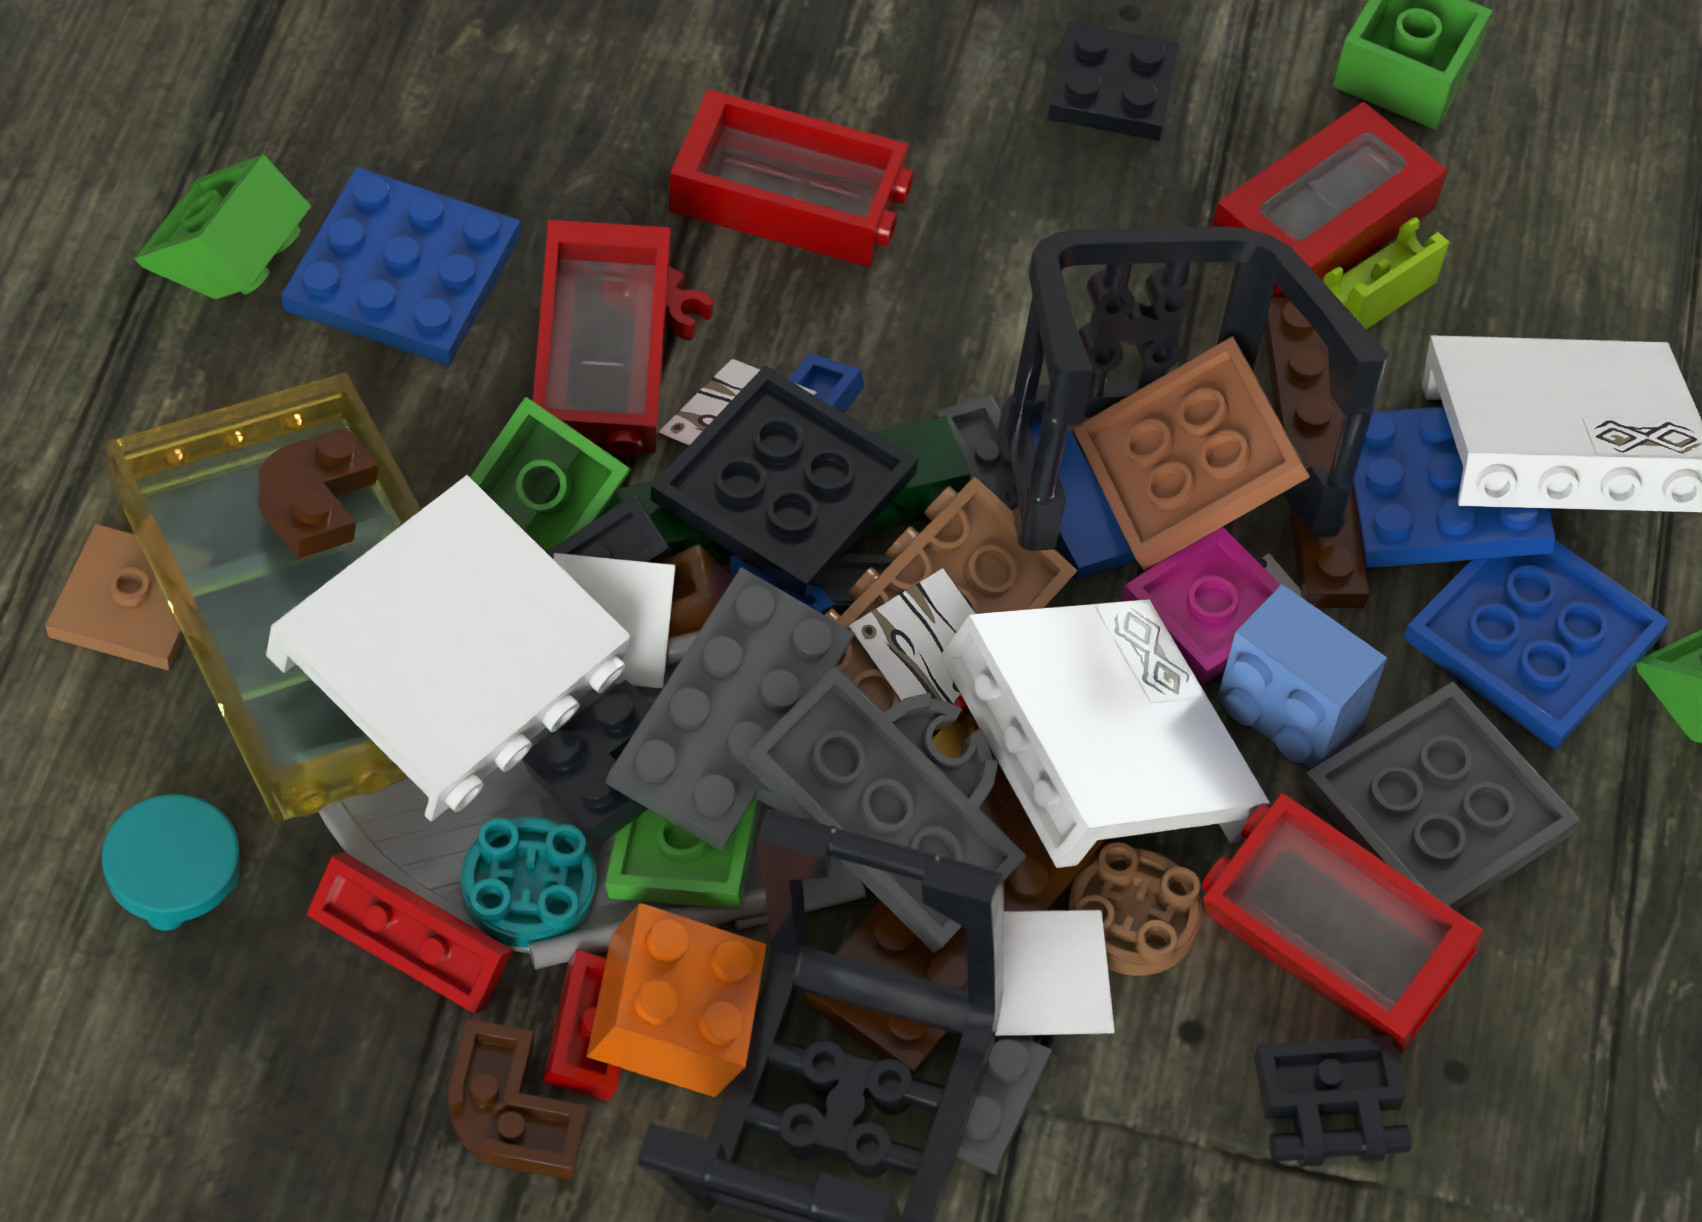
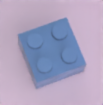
[1216,584,1387,769]

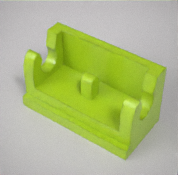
[1323,217,1450,329]

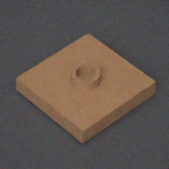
[45,524,217,671]

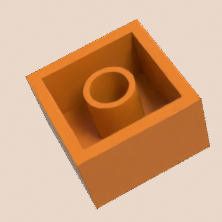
[587,902,767,1097]

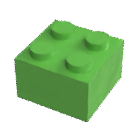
[1333,0,1493,130]

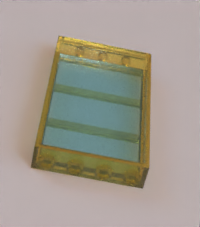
[106,372,421,823]

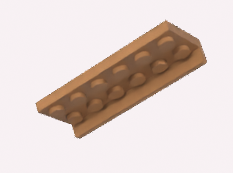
[825,476,1078,713]

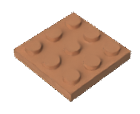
[1072,336,1310,571]

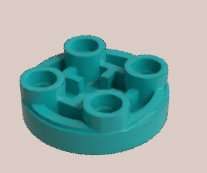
[102,794,241,931]
[461,816,597,948]

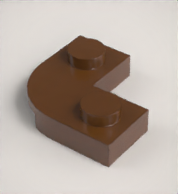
[257,427,379,559]
[448,1018,588,1181]

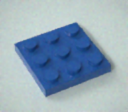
[281,167,521,366]
[1342,407,1555,568]
[1403,540,1670,750]

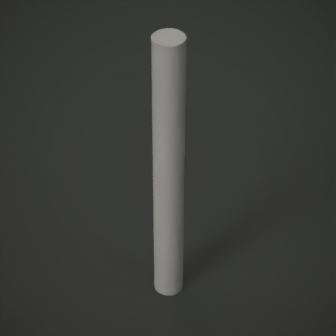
[528,886,767,970]

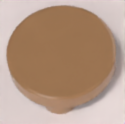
[1067,842,1202,976]

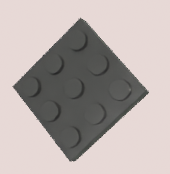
[1302,681,1581,911]

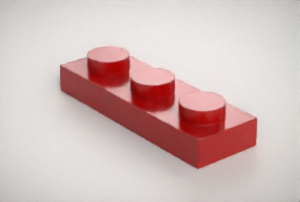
[306,852,513,1014]

